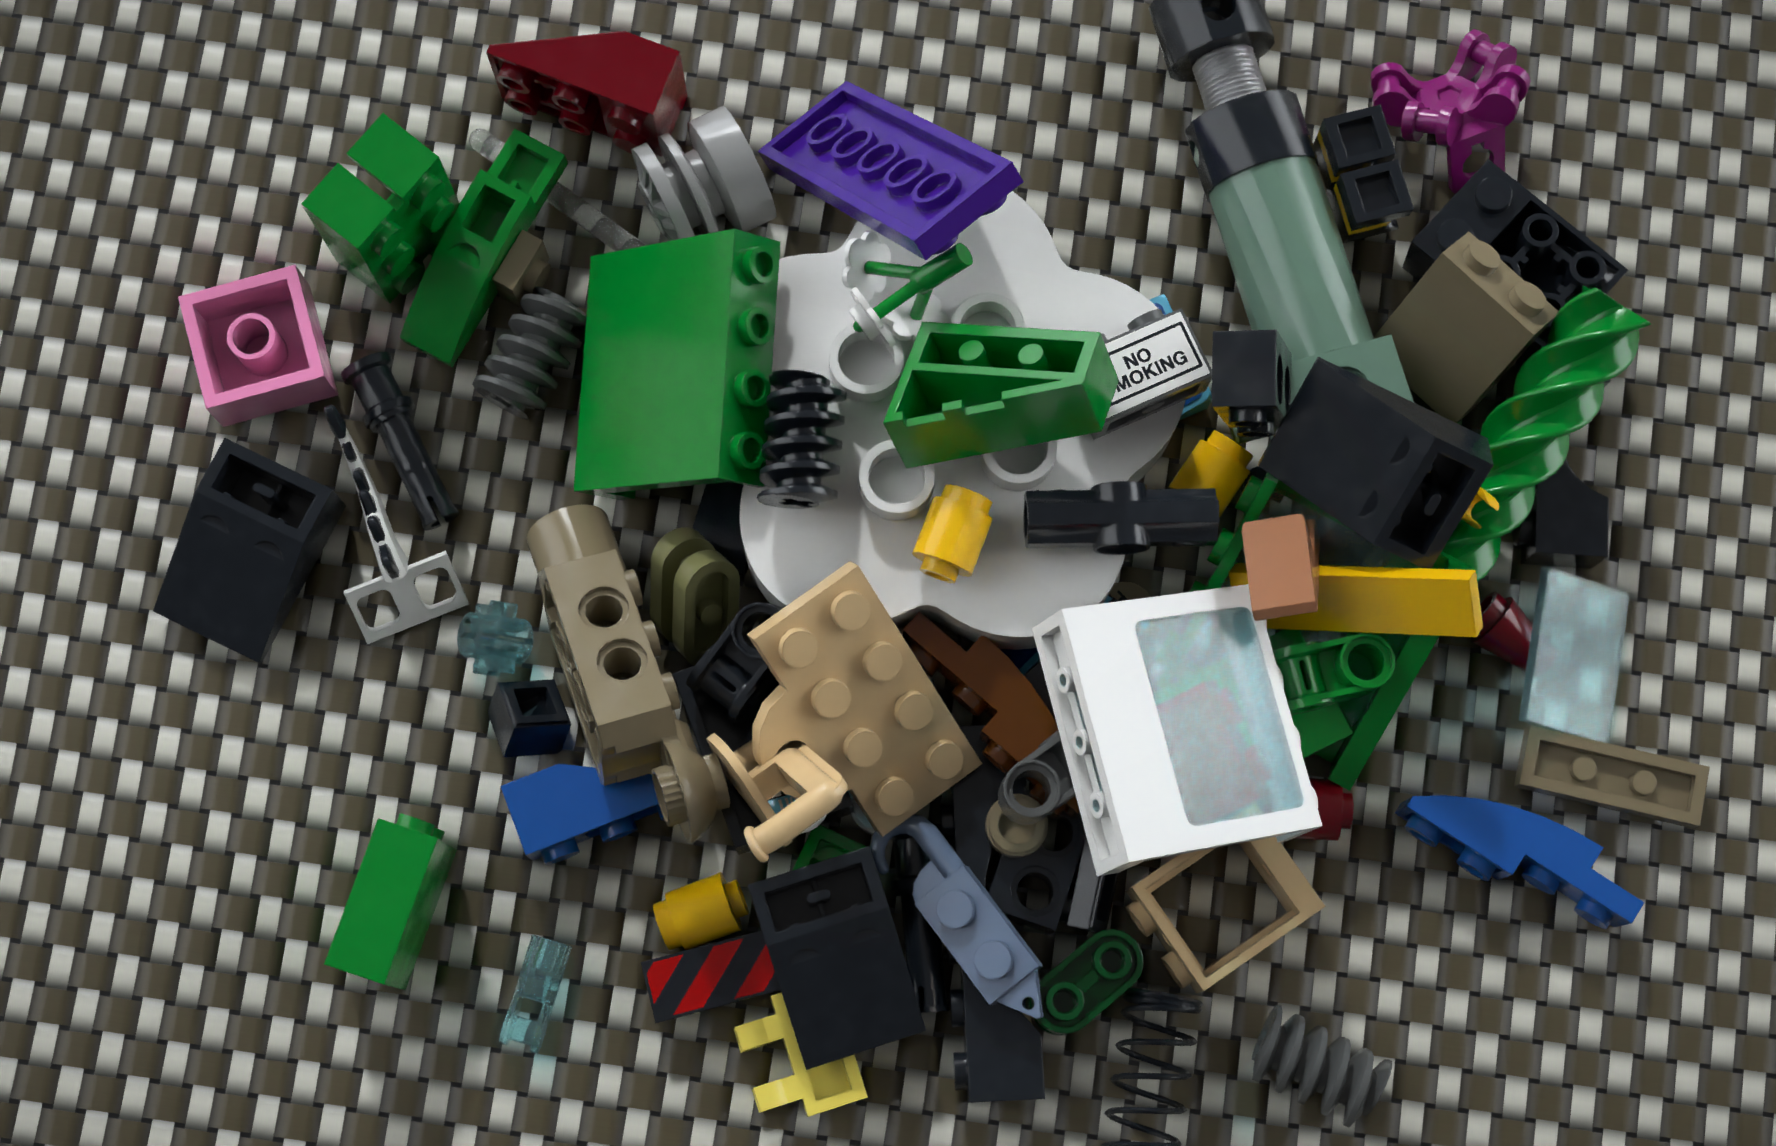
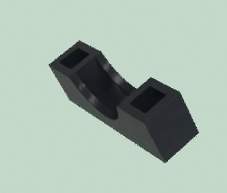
[1512,347,1611,569]

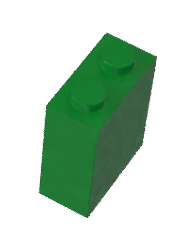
[324,813,457,990]

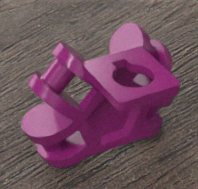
[1370,29,1531,194]

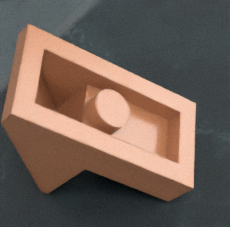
[1242,514,1320,621]

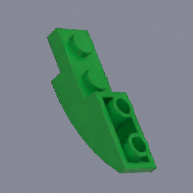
[400,128,568,368]

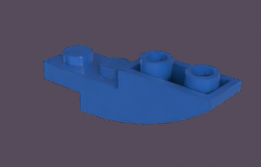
[1395,795,1644,929]

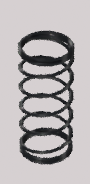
[1100,988,1204,1146]

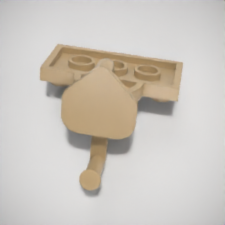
[706,561,982,863]

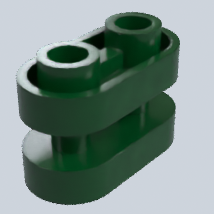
[1028,929,1143,1036]

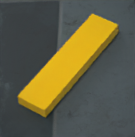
[1229,563,1483,637]

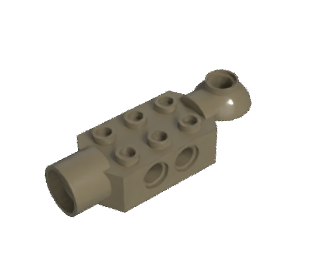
[526,504,730,844]

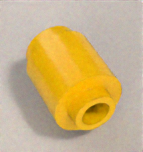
[1169,430,1254,518]
[912,484,993,584]
[653,872,749,951]

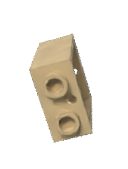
[1126,804,1326,994]

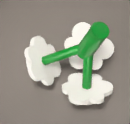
[842,231,973,348]

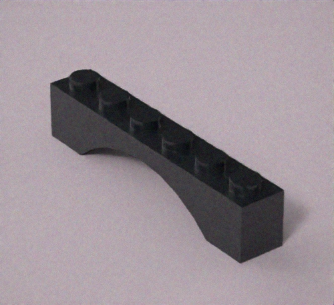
[940,725,1045,1103]

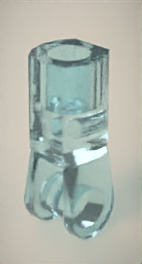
[499,935,572,1054]

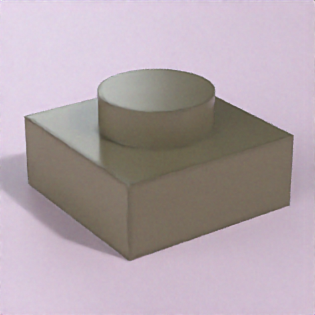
[492,229,551,308]

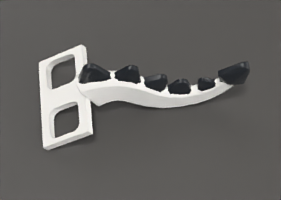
[324,404,469,645]

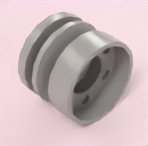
[631,106,777,241]

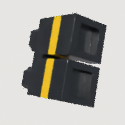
[1313,104,1414,244]

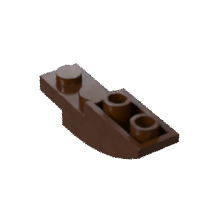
[902,611,1080,819]

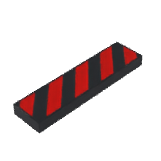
[641,930,781,1023]

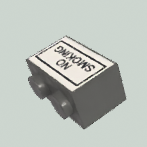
[1091,308,1212,440]

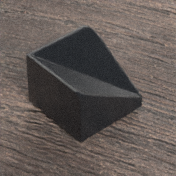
[488,679,571,757]

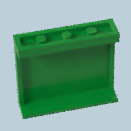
[574,228,780,500]

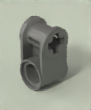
[998,730,1076,825]

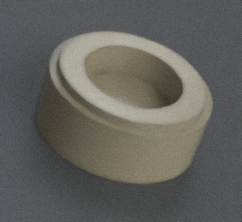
[985,794,1048,858]

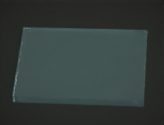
[1519,567,1630,743]

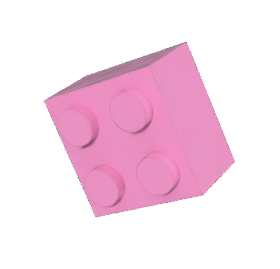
[178,265,338,427]

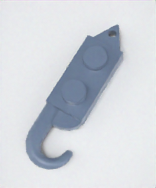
[870,814,1044,1019]

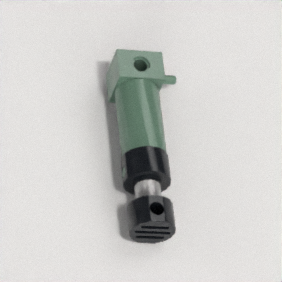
[1148,0,1414,444]

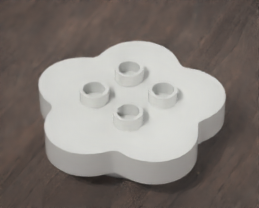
[740,191,1185,650]

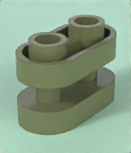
[650,527,740,666]

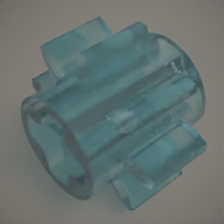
[457,600,533,677]

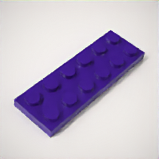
[758,81,1024,260]

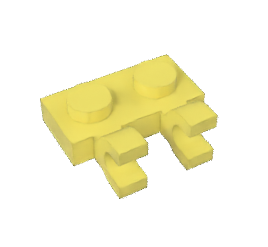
[733,992,868,1117]

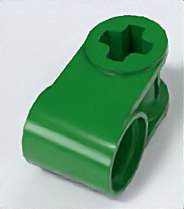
[1273,633,1395,715]

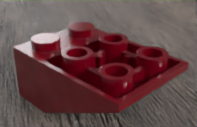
[486,31,688,157]

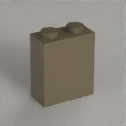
[1374,232,1558,423]

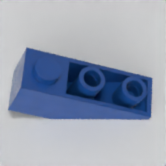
[500,764,664,865]

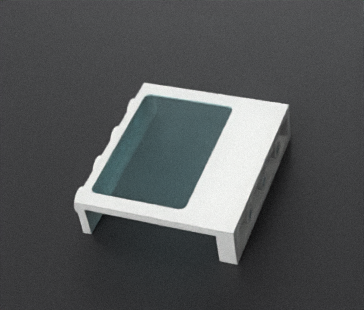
[1032,584,1323,877]

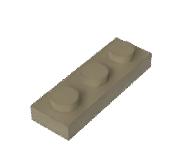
[1514,725,1710,828]

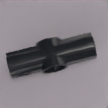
[1023,481,1220,555]

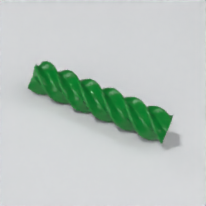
[1442,286,1651,582]

